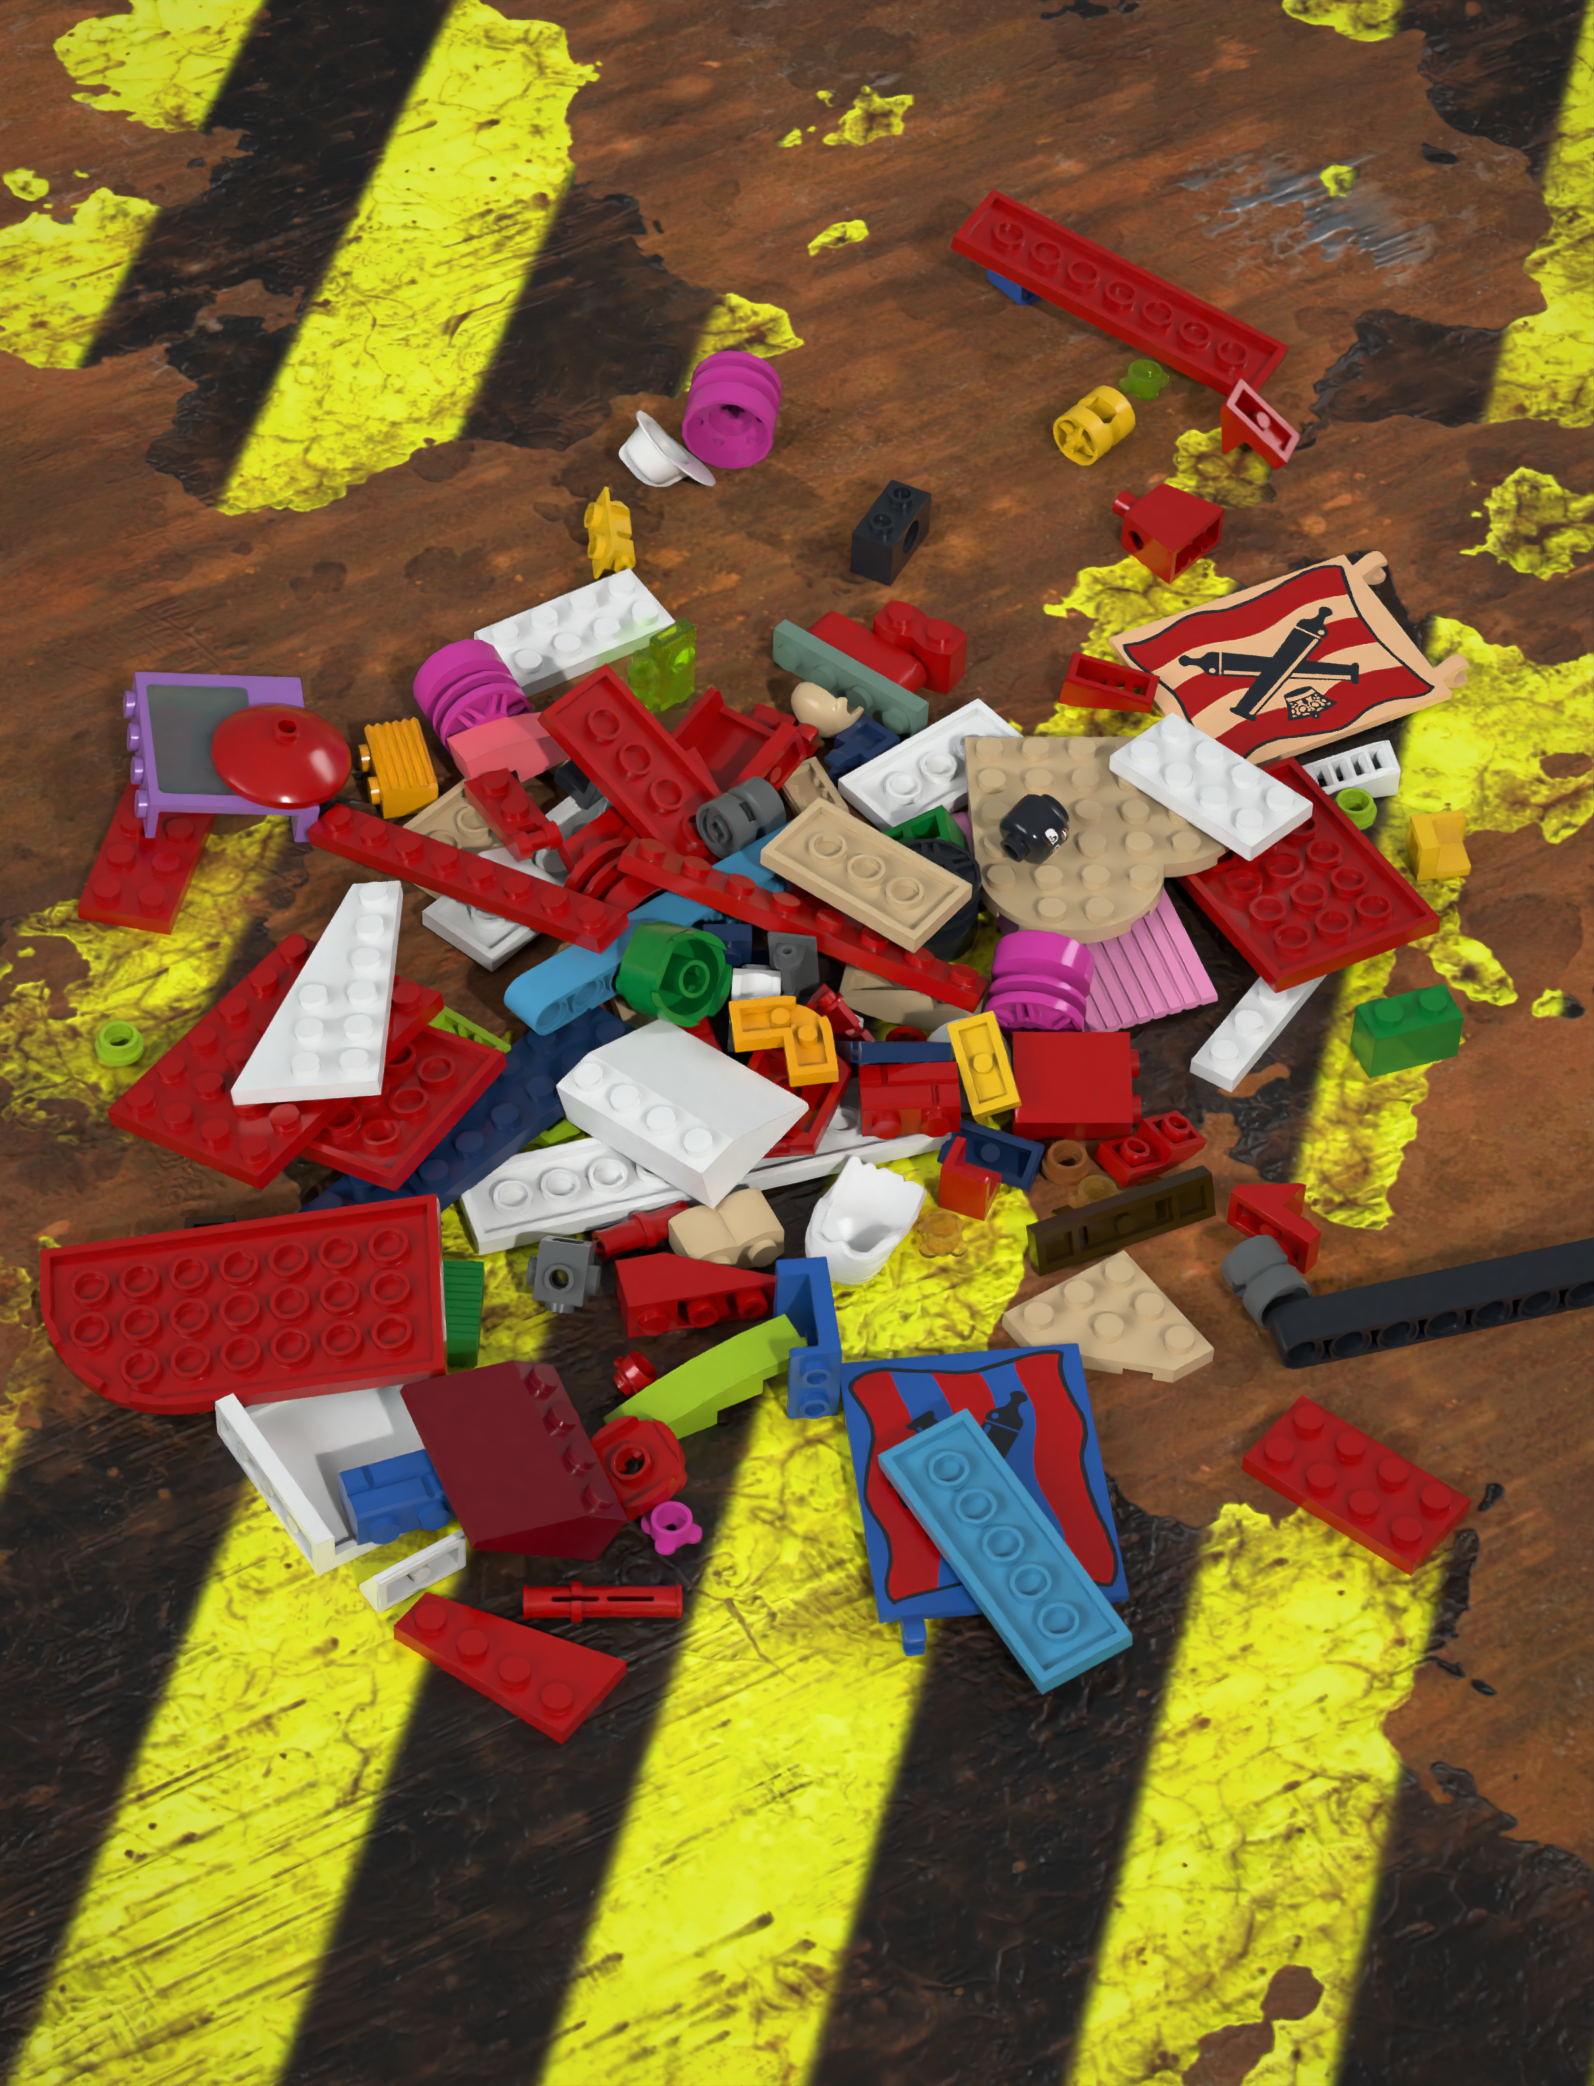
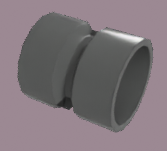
[696,776,786,859]
[1221,1234,1313,1330]

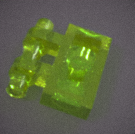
[627,617,696,714]

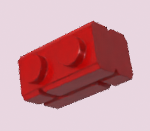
[858,1061,961,1140]

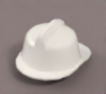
[619,410,716,487]

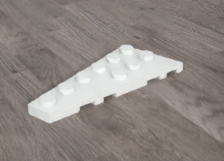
[231,881,403,1105]

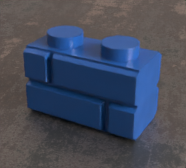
[338,1449,457,1546]

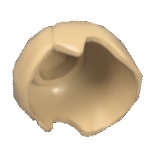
[791,681,864,738]

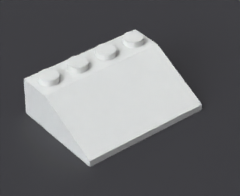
[556,1019,809,1209]

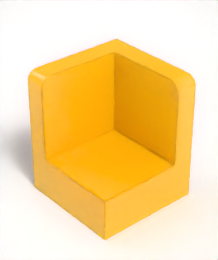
[1405,810,1471,881]

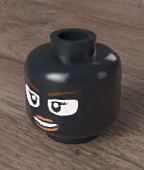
[999,794,1069,864]

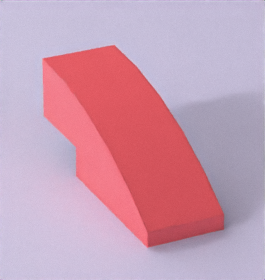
[447,712,570,783]

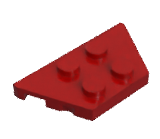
[746,1047,852,1159]

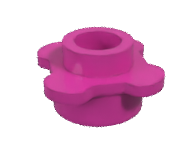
[641,1501,702,1555]

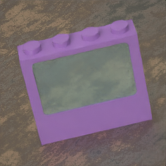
[123,672,320,842]

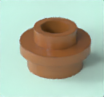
[1042,1140,1091,1186]

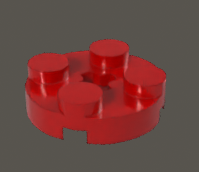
[590,1416,687,1521]

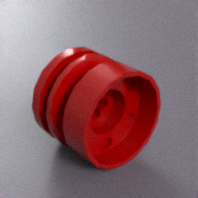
[564,838,669,914]

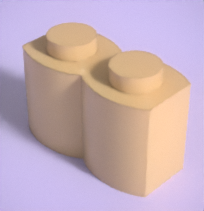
[668,1188,784,1269]

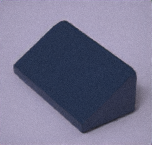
[937,1118,1047,1192]

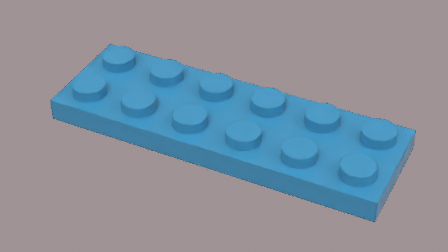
[878,1408,1133,1695]

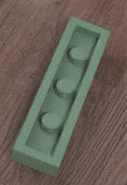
[772,619,929,739]

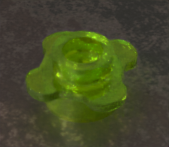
[1119,359,1169,401]

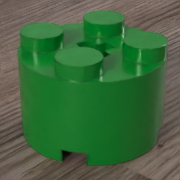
[615,921,733,1027]

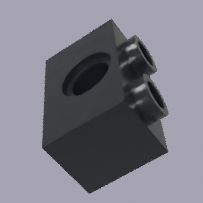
[850,479,932,587]

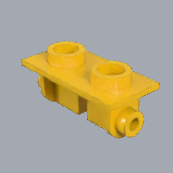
[584,487,636,579]

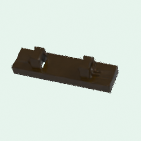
[1026,1165,1216,1277]

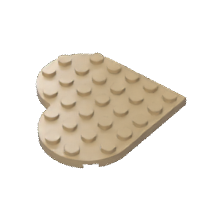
[964,736,1230,944]

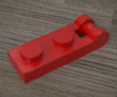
[464,768,563,862]

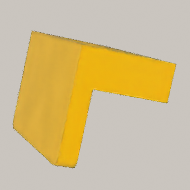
[947,1010,1022,1126]

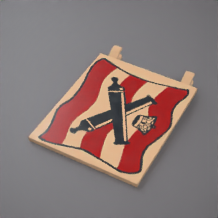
[1109,551,1469,768]

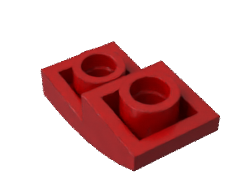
[1094,1110,1207,1189]

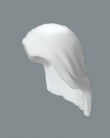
[805,1156,927,1286]

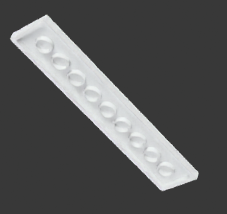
[458,1077,952,1256]

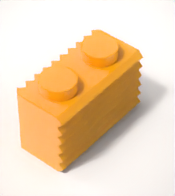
[357,717,438,819]

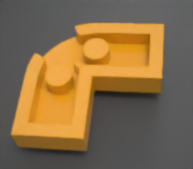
[729,996,839,1087]

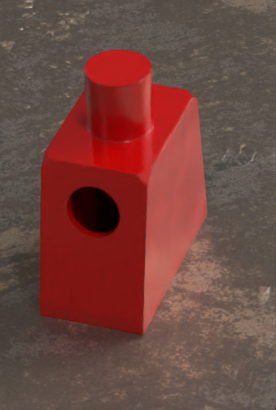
[1112,484,1225,585]

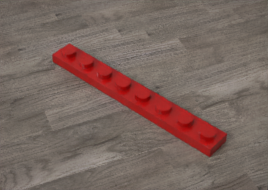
[307,803,630,955]
[617,837,990,1014]

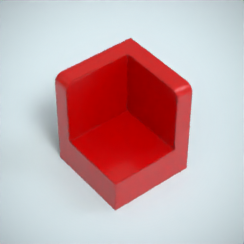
[938,1136,1002,1221]

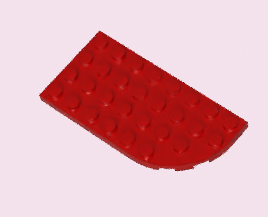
[40,1194,448,1415]

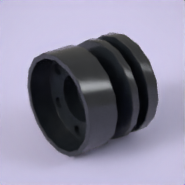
[902,838,982,963]

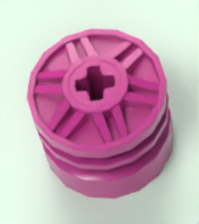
[682,350,782,469]
[413,640,532,758]
[984,930,1094,1044]

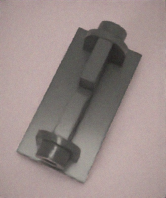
[768,931,820,1006]

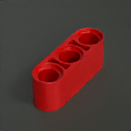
[806,611,927,694]

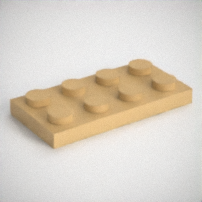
[760,797,972,953]

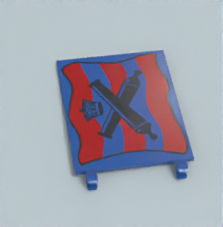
[840,1343,1129,1656]

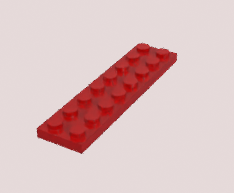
[950,189,1289,396]

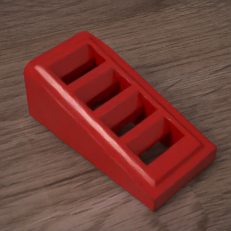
[1058,651,1160,713]

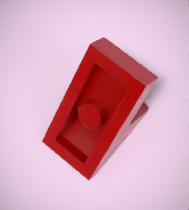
[1220,378,1301,470]
[1227,1183,1321,1275]

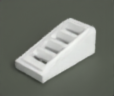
[1302,740,1400,800]

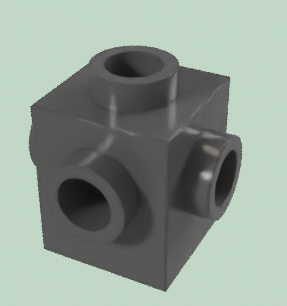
[526,1235,601,1313]

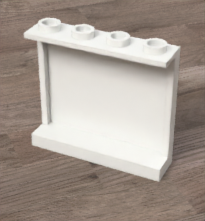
[215,1384,425,1576]

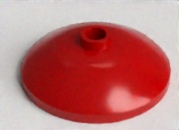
[211,703,351,810]

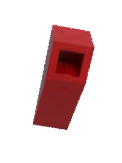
[615,1252,775,1338]

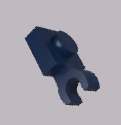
[824,715,900,789]

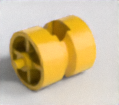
[1053,386,1135,466]

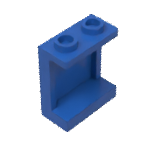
[773,1256,842,1419]

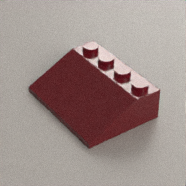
[399,1360,628,1561]

